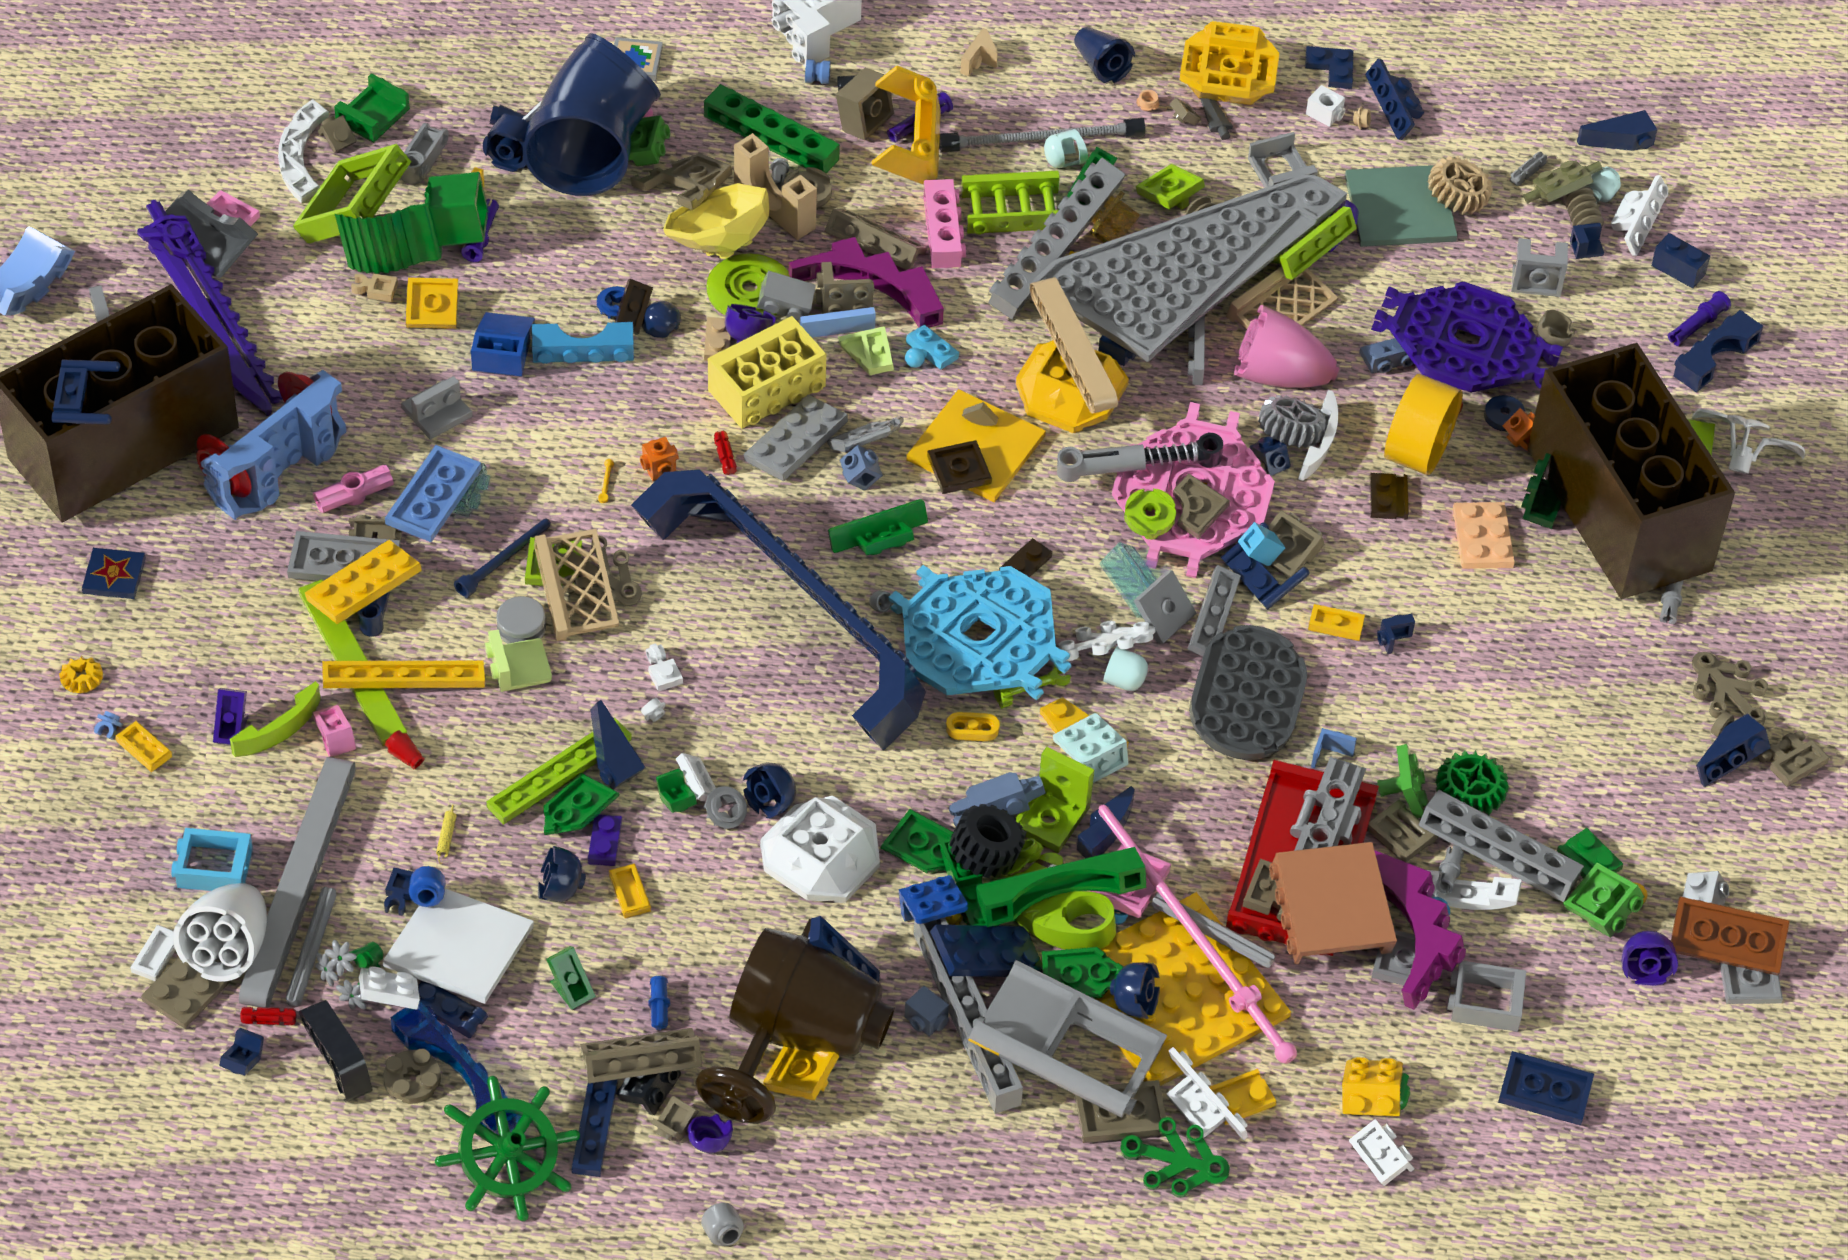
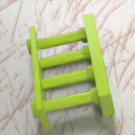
[961,170,1060,235]
[1272,206,1357,280]

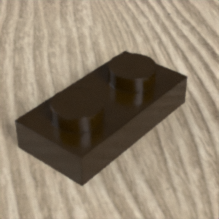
[615,279,653,335]
[999,538,1052,577]

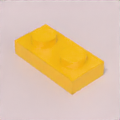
[1308,604,1365,641]

